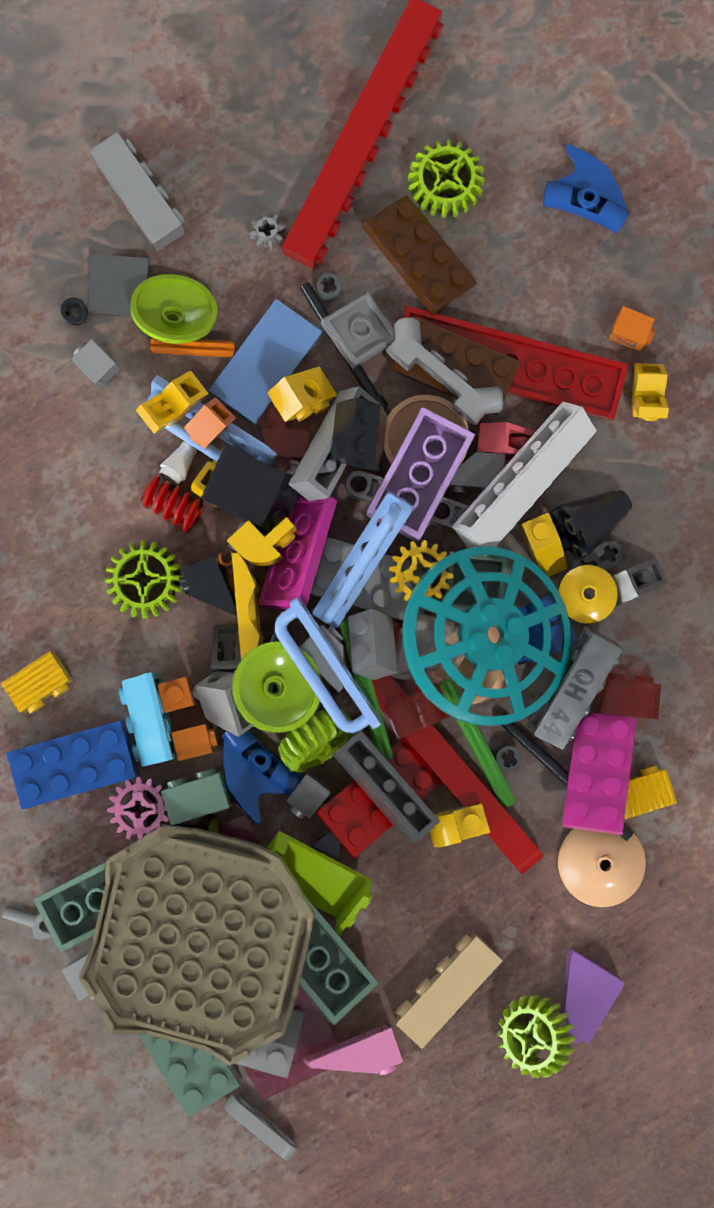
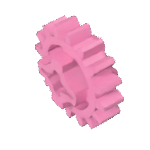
[107,776,170,840]

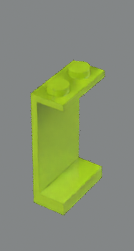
[266,831,372,936]

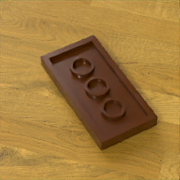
[362,195,477,316]
[391,316,521,416]

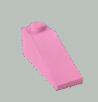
[303,1024,403,1075]

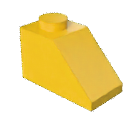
[518,513,568,577]

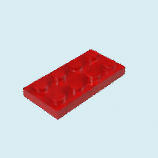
[315,738,442,859]

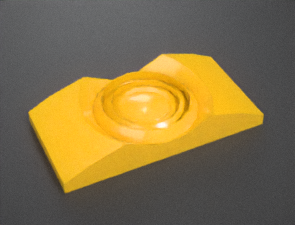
[232,553,264,659]

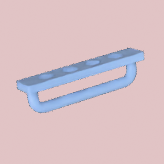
[147,375,277,467]
[313,492,413,628]
[275,596,381,733]

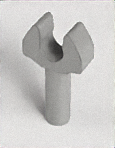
[2,907,52,940]

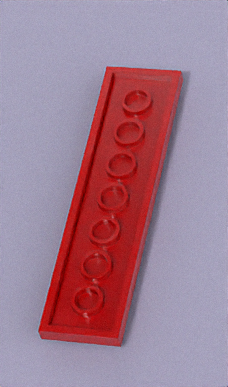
[391,306,629,421]

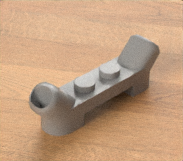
[386,318,503,425]

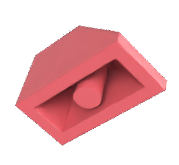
[477,422,536,459]

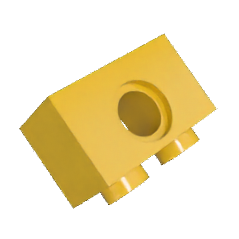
[267,366,337,422]

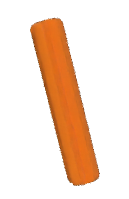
[150,338,235,358]

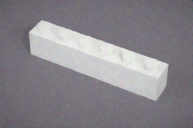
[452,402,597,556]

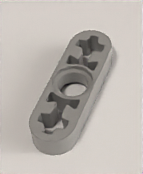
[223,1092,299,1161]

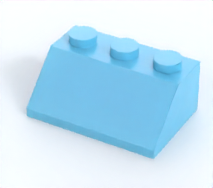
[119,672,177,767]

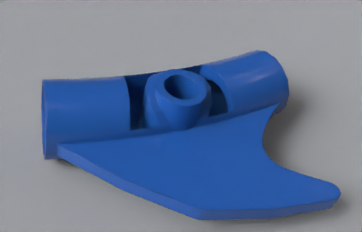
[543,144,631,234]
[221,730,302,824]

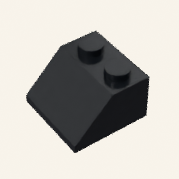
[330,398,387,473]
[179,556,237,616]

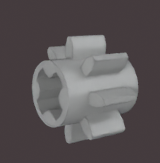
[250,213,285,251]

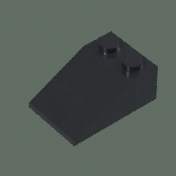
[201,444,299,533]

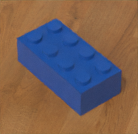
[6,720,141,810]

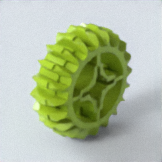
[408,139,485,219]
[105,540,183,619]
[278,709,354,773]
[497,995,577,1078]

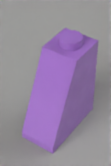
[560,947,625,1045]

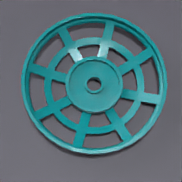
[402,546,571,726]

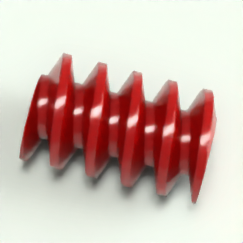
[141,473,206,533]

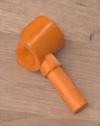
[218,550,235,592]

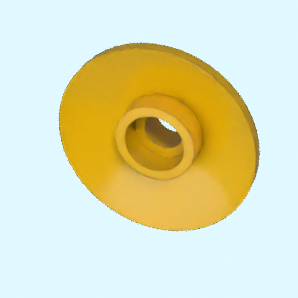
[558,565,618,624]

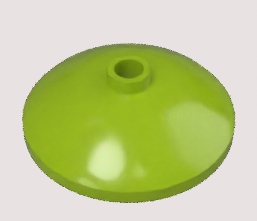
[130,274,218,344]
[232,642,322,733]

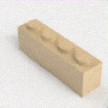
[395,932,502,1049]

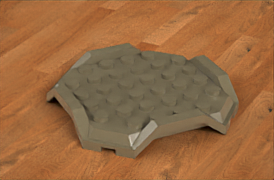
[79,825,315,1066]

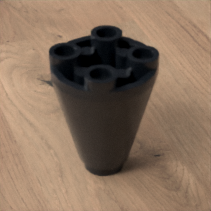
[549,490,632,559]

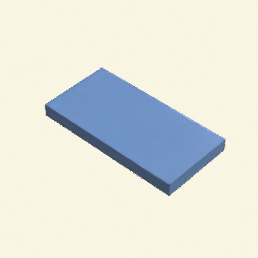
[209,299,322,425]

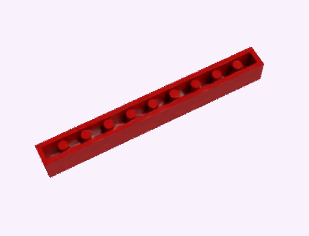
[282,0,444,270]

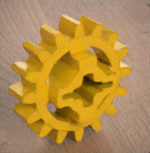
[389,540,453,602]

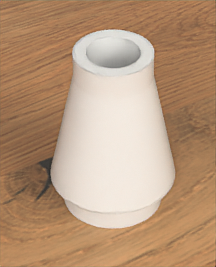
[159,441,197,486]

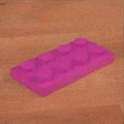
[258,497,337,610]
[562,712,637,835]

